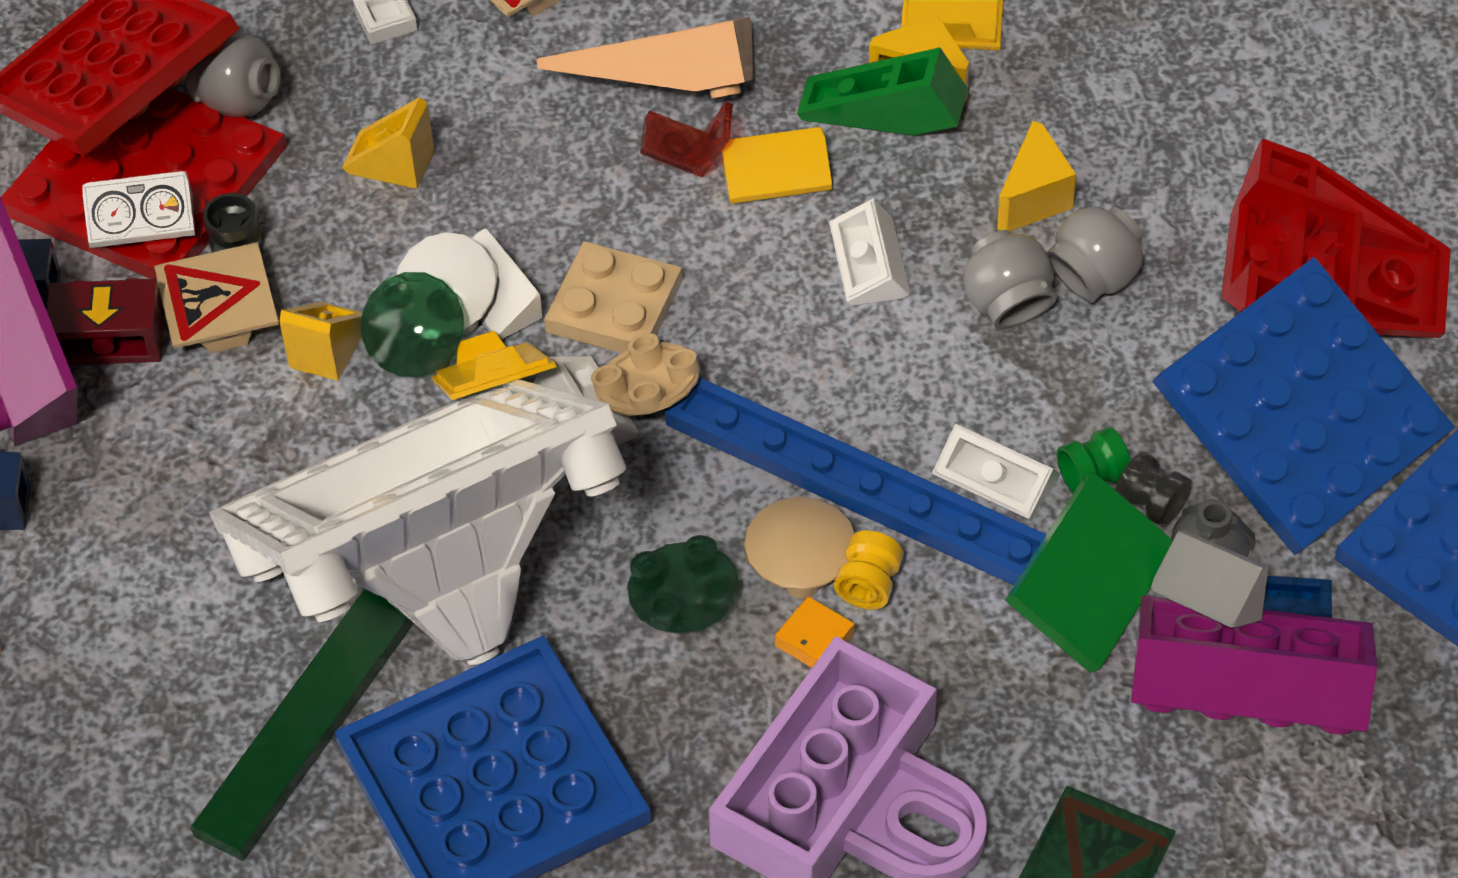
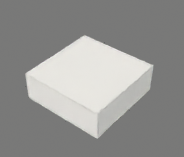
[353,0,417,45]

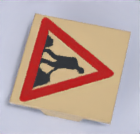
[154,242,279,353]

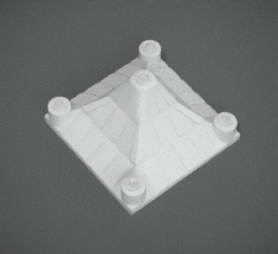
[209,379,626,665]

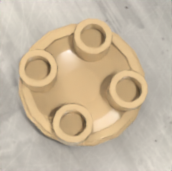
[591,333,701,416]
[744,497,854,599]

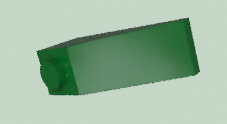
[797,47,968,136]

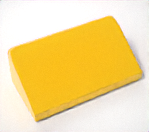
[721,127,832,204]

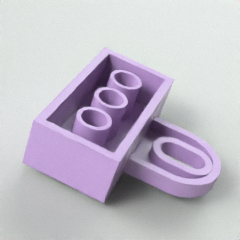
[709,636,987,878]

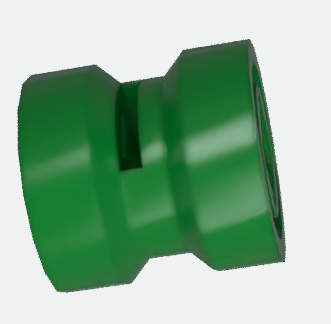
[1056,427,1132,494]

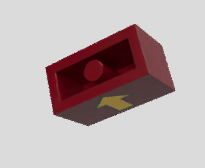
[46,278,165,366]

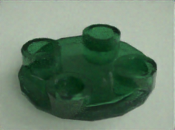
[361,272,464,377]
[627,535,740,634]

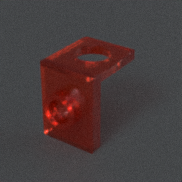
[640,101,733,178]

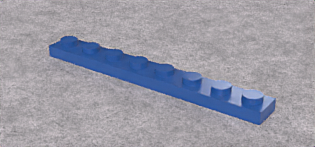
[665,377,1047,585]

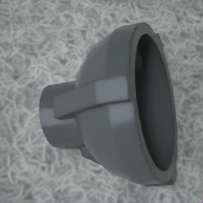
[1171,500,1256,557]

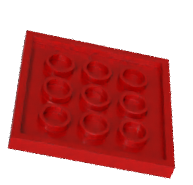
[0,0,239,156]
[1,88,287,282]

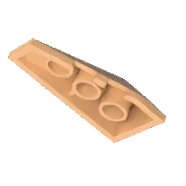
[536,17,753,98]

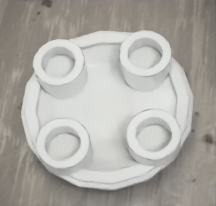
[394,232,498,336]

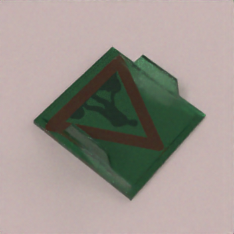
[1019,785,1176,878]

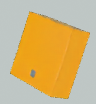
[775,596,855,668]

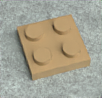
[544,241,683,353]

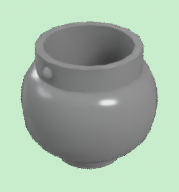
[185,32,280,118]
[1047,206,1143,303]
[962,230,1057,329]

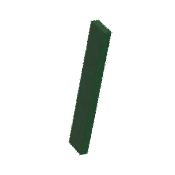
[191,589,413,861]

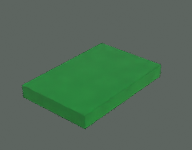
[1005,472,1173,673]

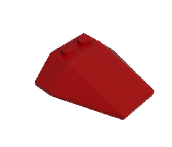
[1221,138,1451,338]

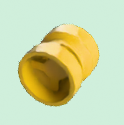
[834,530,904,610]

